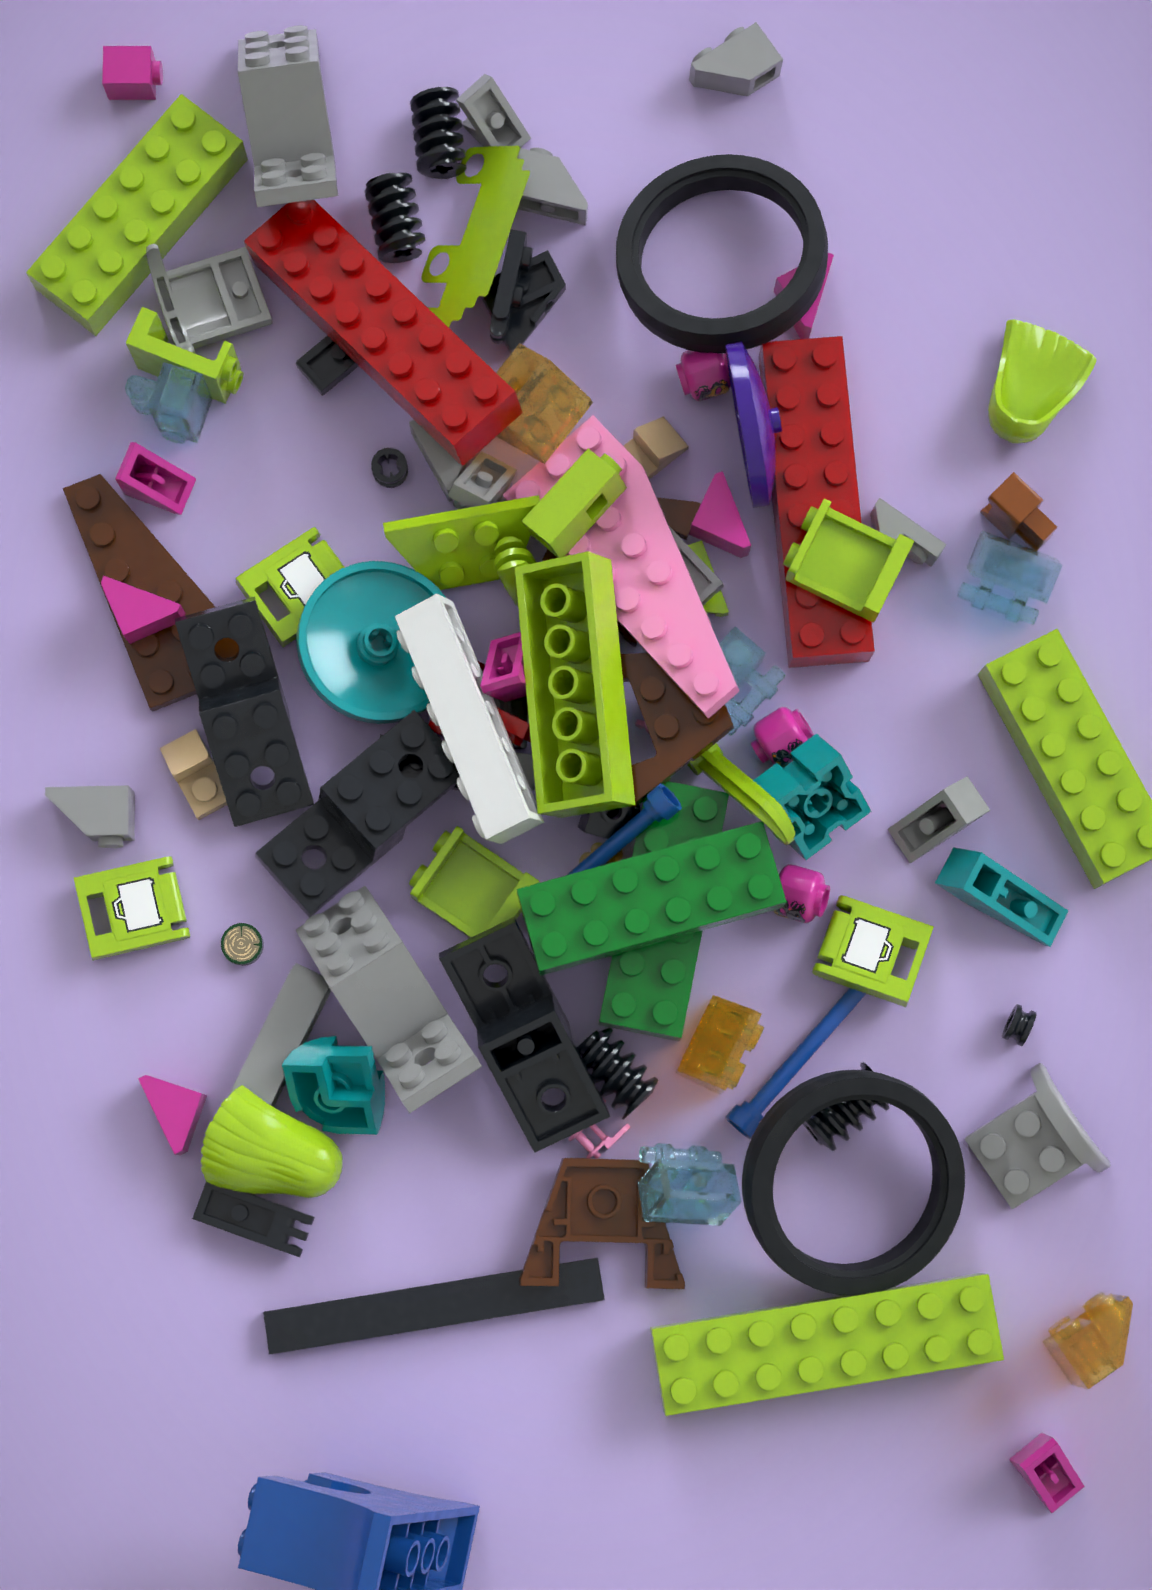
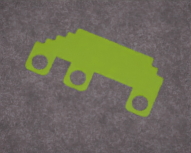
[421,145,530,327]

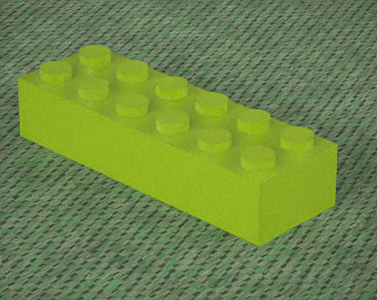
[26,94,248,336]
[515,551,635,818]
[978,628,1152,889]

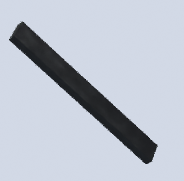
[263,1257,605,1355]

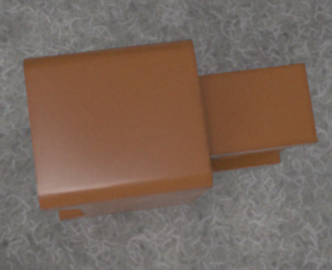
[980,472,1057,552]

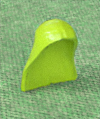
[988,319,1097,444]
[201,1085,343,1198]

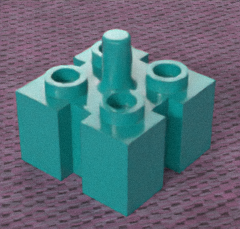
[753,734,872,860]

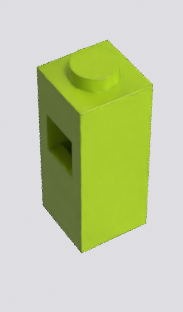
[522,448,627,558]

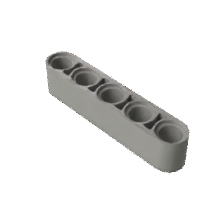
[227,963,331,1107]

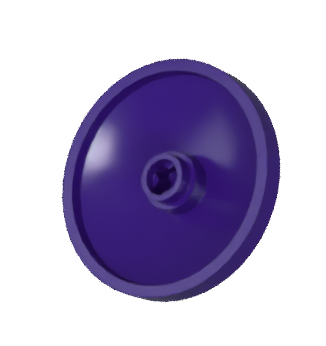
[725,342,782,508]

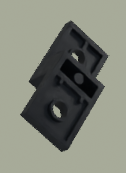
[175,596,314,827]
[255,710,460,918]
[439,917,610,1153]

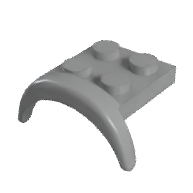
[146,244,272,354]
[965,1063,1111,1209]

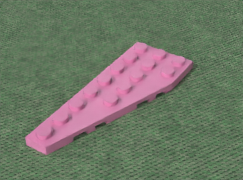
[503,415,740,719]

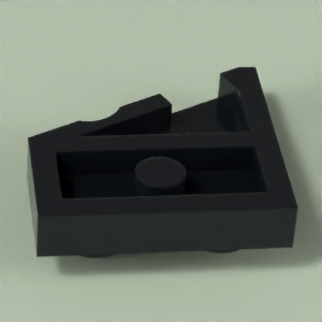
[480,250,566,355]

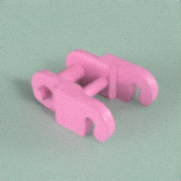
[568,1098,631,1159]

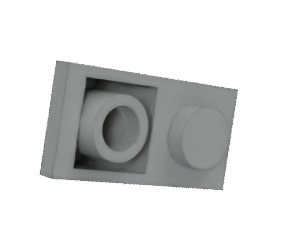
[689,22,783,96]

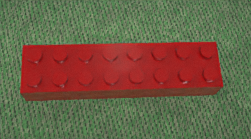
[243,199,523,467]
[758,336,875,668]

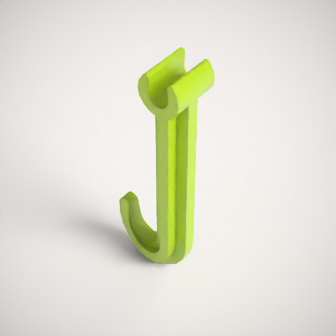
[687,743,795,845]

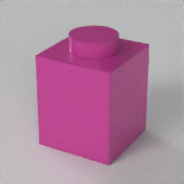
[102,46,163,100]

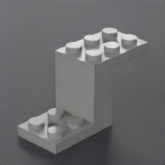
[238,25,338,207]
[296,886,482,1113]

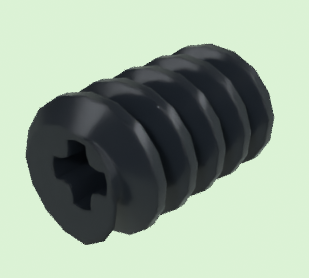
[410,87,467,179]
[364,173,426,263]
[576,1027,659,1120]
[803,1062,890,1151]

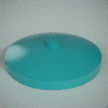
[296,561,446,724]

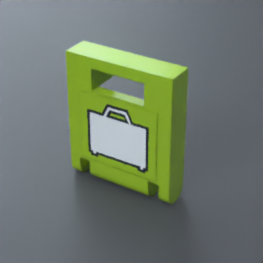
[236,527,344,648]
[74,856,191,961]
[812,895,934,1007]

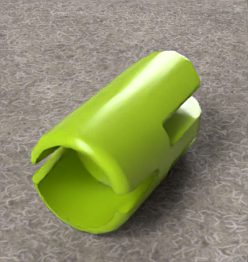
[494,536,536,606]

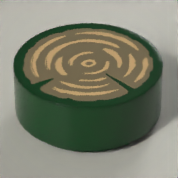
[221,923,264,966]

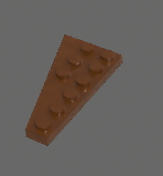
[63,474,239,712]

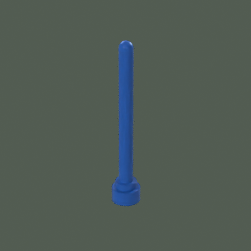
[522,783,682,922]
[725,988,866,1139]

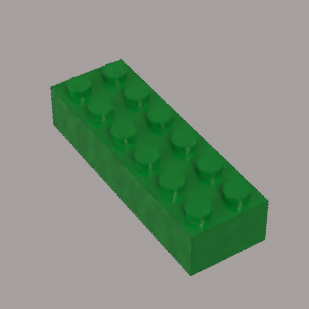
[598,781,729,1041]
[517,821,787,976]

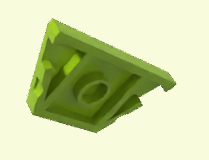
[383,495,540,590]

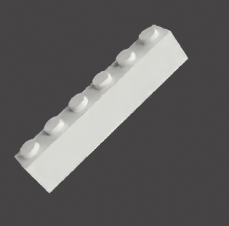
[395,594,544,844]

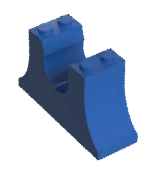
[238,1472,480,1590]

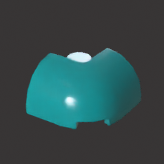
[282,1036,385,1135]

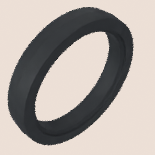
[616,154,828,353]
[742,1070,965,1296]

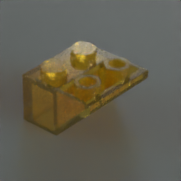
[496,343,593,464]
[675,995,764,1095]
[1042,1292,1133,1389]

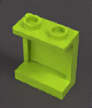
[126,307,244,404]
[783,499,914,623]
[409,826,540,938]

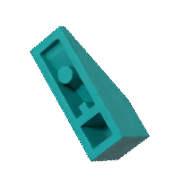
[935,847,1068,947]

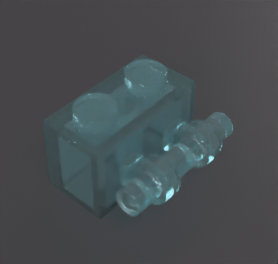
[125,362,213,444]
[957,530,1063,625]
[719,626,786,736]
[638,1143,742,1226]

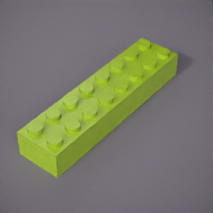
[650,1273,1004,1416]

